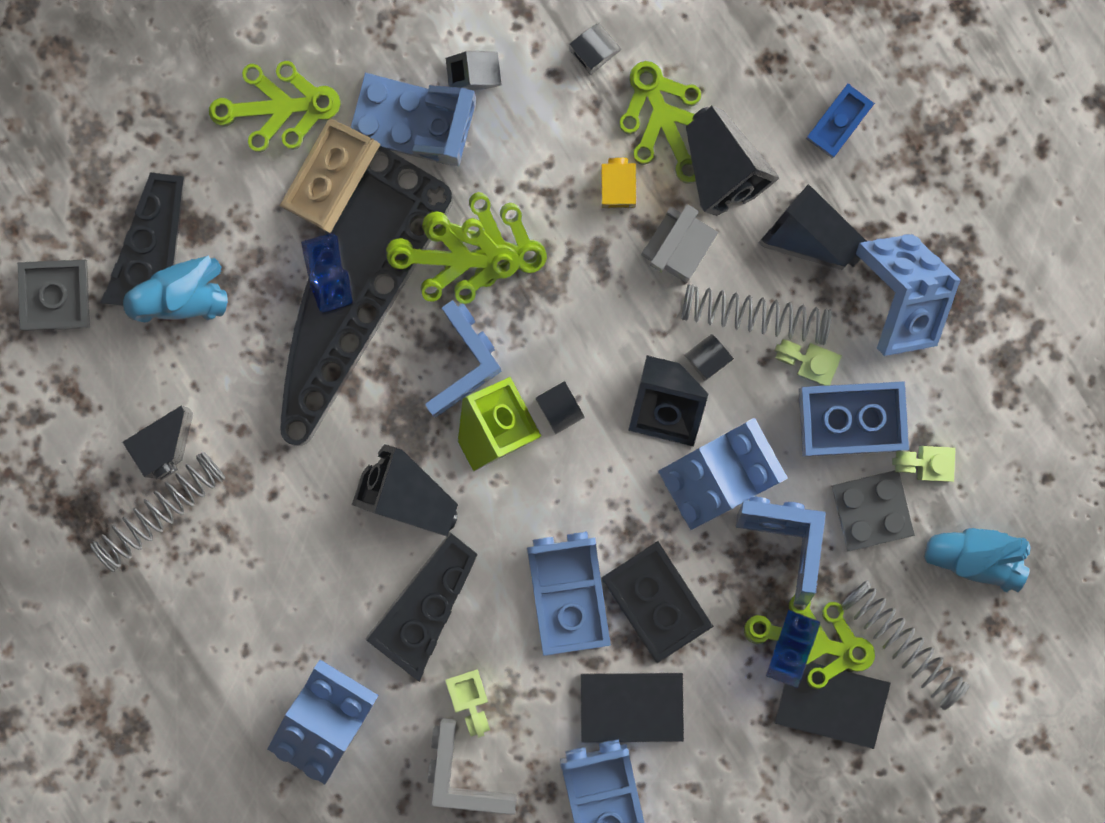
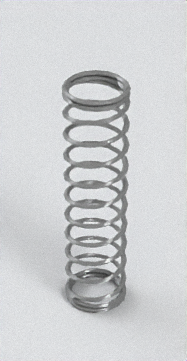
[681,284,832,346]
[90,452,225,572]
[842,581,969,710]

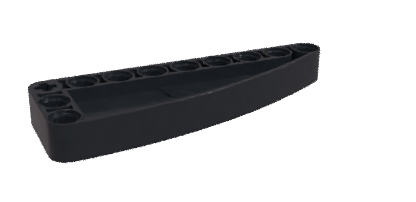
[280,146,453,446]

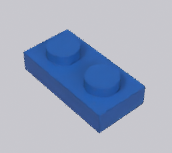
[806,83,875,159]

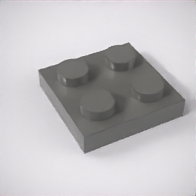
[17,259,90,331]
[831,470,915,551]

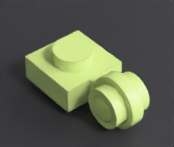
[774,339,842,386]
[892,446,955,482]
[445,669,490,738]

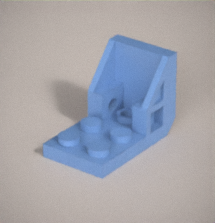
[351,73,476,166]

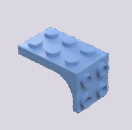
[527,532,611,656]
[560,740,644,823]

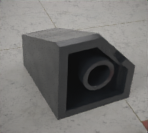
[686,105,780,216]
[759,184,867,270]
[352,444,458,537]

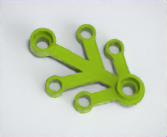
[209,61,341,153]
[619,61,701,184]
[422,192,547,287]
[386,216,520,304]
[744,595,875,689]

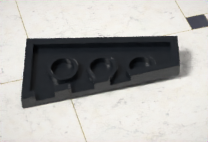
[365,532,478,682]

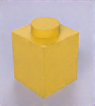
[601,158,636,208]

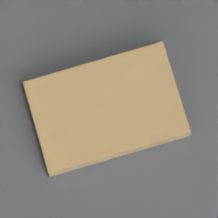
[279,118,381,233]

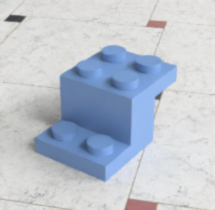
[658,418,787,530]
[267,660,379,785]

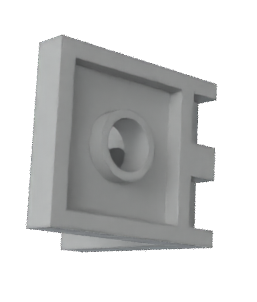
[428,718,517,815]

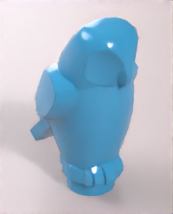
[123,255,228,323]
[924,528,1031,593]

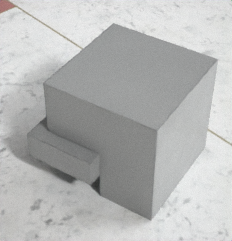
[641,204,718,283]

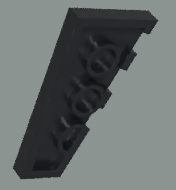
[100,172,185,306]

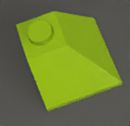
[458,377,542,472]

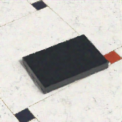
[601,541,714,663]
[774,657,891,749]
[581,673,684,743]

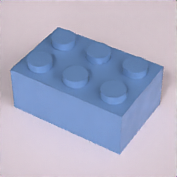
[799,381,909,457]

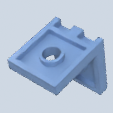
[856,234,961,356]
[425,300,502,418]
[735,497,826,606]

